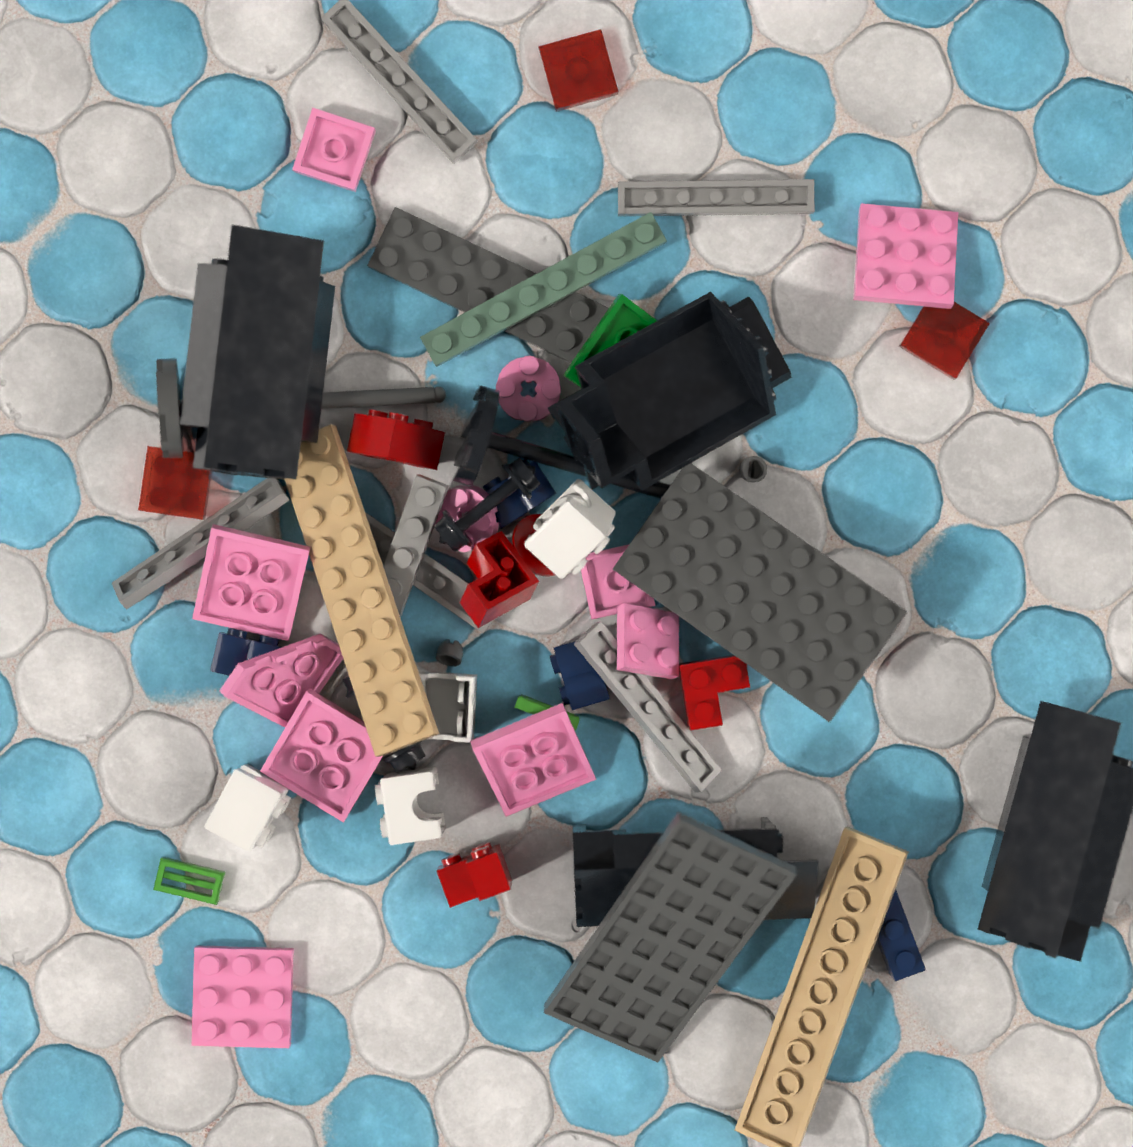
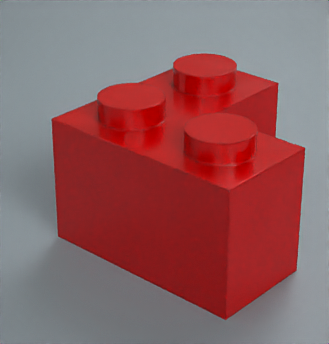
[347,409,445,470]
[459,531,540,628]
[679,655,750,731]
[436,842,513,908]

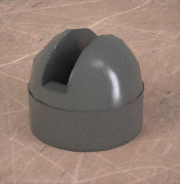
[739,456,767,483]
[435,639,463,666]

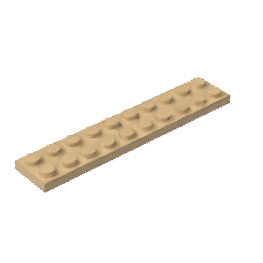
[284,424,439,757]
[735,826,909,1147]

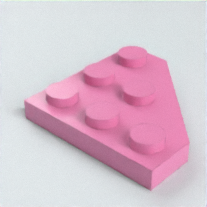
[219,634,343,727]

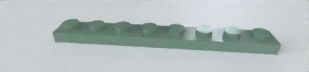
[420,212,667,367]

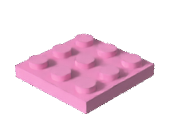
[853,203,958,309]
[192,524,310,641]
[260,688,383,823]
[470,703,596,817]
[191,946,294,1048]

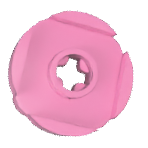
[496,355,561,422]
[435,485,499,552]

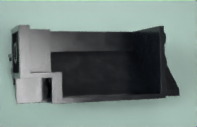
[179,224,335,480]
[548,291,792,490]
[977,701,1133,962]
[573,817,819,927]

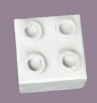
[524,479,616,579]
[418,671,477,743]
[204,764,291,852]
[375,766,446,845]

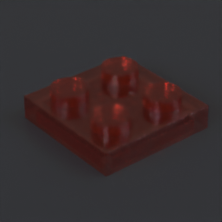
[538,29,618,112]
[898,302,990,380]
[138,446,212,520]

